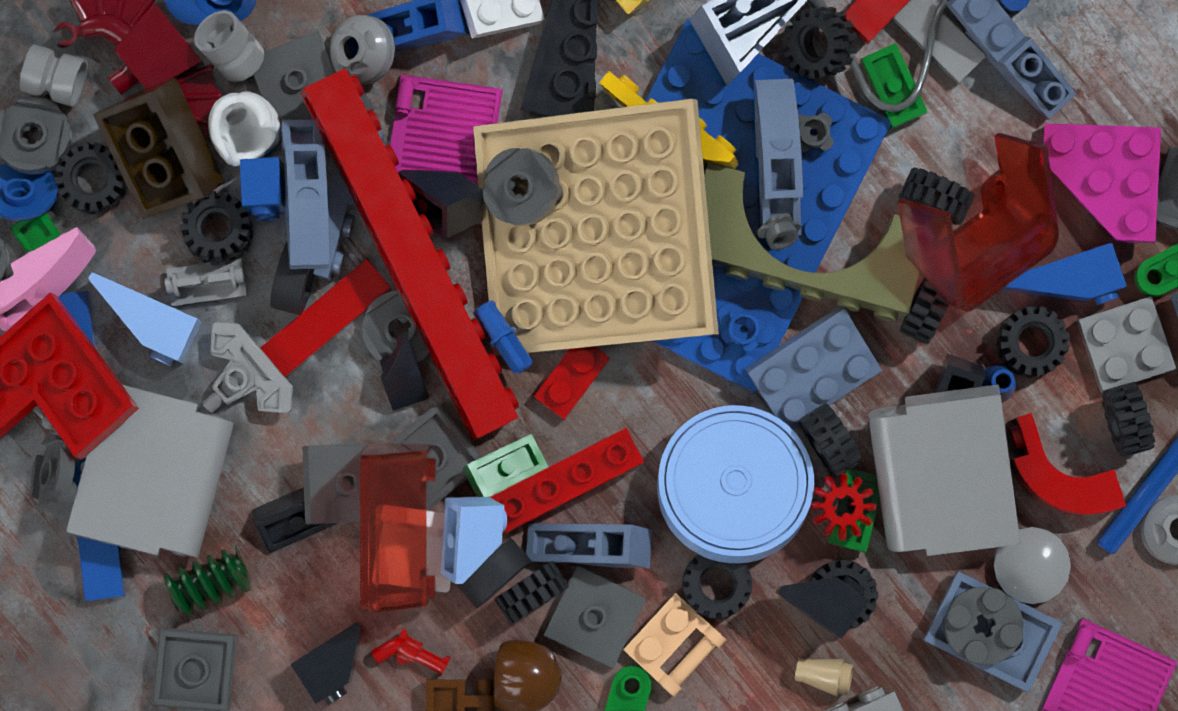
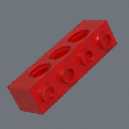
[490,427,644,534]

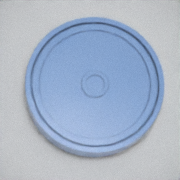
[657,405,814,563]

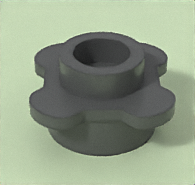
[798,113,834,153]
[757,213,801,250]

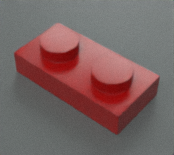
[534,347,610,420]

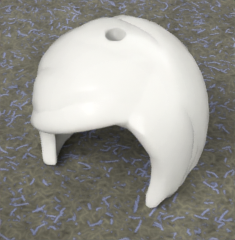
[208,91,281,167]

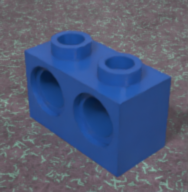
[240,157,285,221]

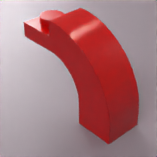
[1009,413,1126,515]

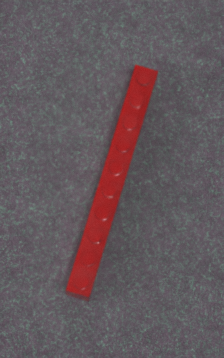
[300,68,519,439]

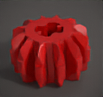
[809,473,876,540]

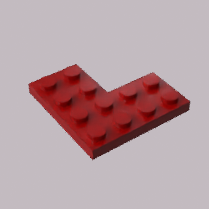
[0,292,139,460]

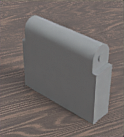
[868,384,1021,556]
[66,385,234,558]

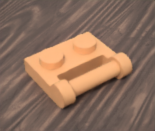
[623,593,727,697]

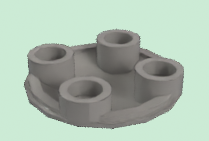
[994,527,1071,604]

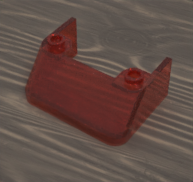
[897,133,1059,311]
[360,443,436,613]

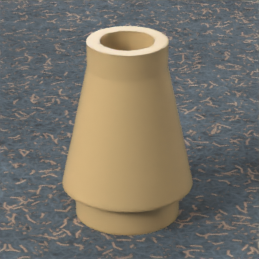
[795,658,854,697]

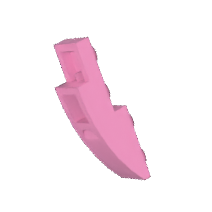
[0,227,96,332]

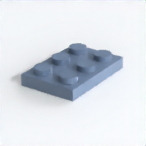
[745,307,882,430]
[923,571,1063,693]

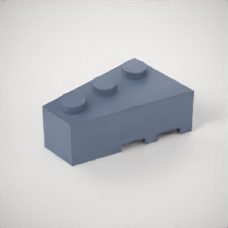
[690,0,807,86]

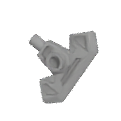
[202,322,293,413]

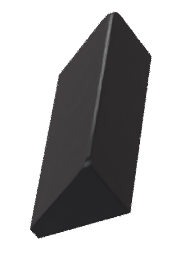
[252,487,339,553]

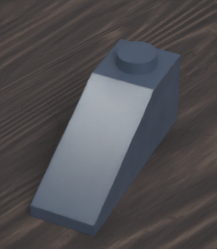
[526,523,652,568]

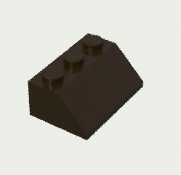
[93,77,225,219]

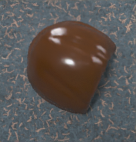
[494,640,562,711]

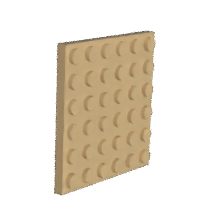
[473,99,719,356]

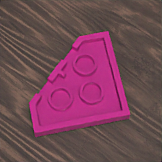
[1043,123,1161,244]

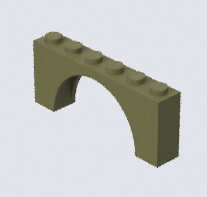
[704,162,932,322]

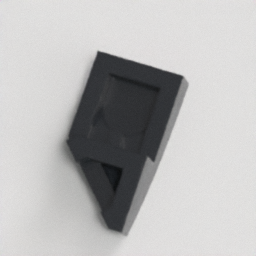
[380,333,429,411]

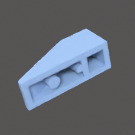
[88,272,202,366]

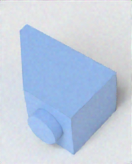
[440,497,507,584]

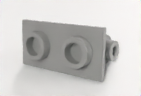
[165,258,248,306]

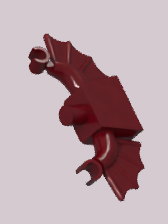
[53,0,223,140]

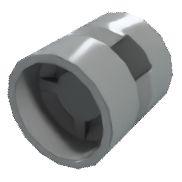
[194,10,265,82]
[20,44,88,107]

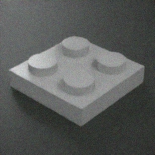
[1076,296,1176,393]

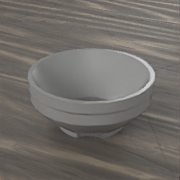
[329,15,395,85]
[1140,495,1178,565]

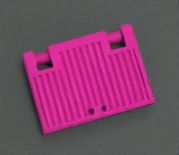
[390,74,503,224]
[1040,618,1178,711]

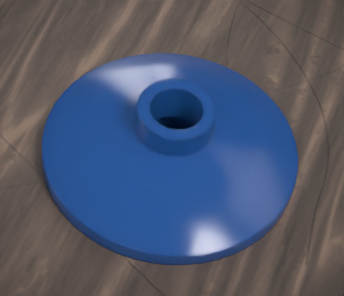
[0,163,58,220]

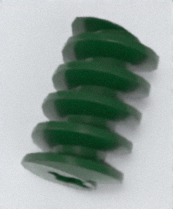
[163,545,251,616]

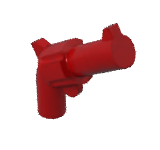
[371,628,451,675]

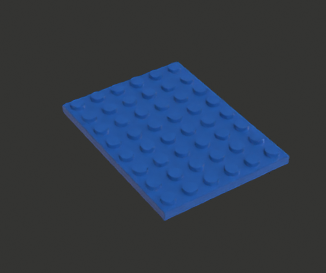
[646,18,891,393]

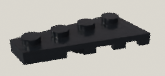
[520,0,598,117]

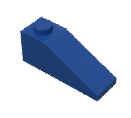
[347,0,470,59]
[997,243,1127,305]

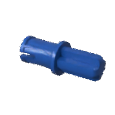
[473,300,533,375]

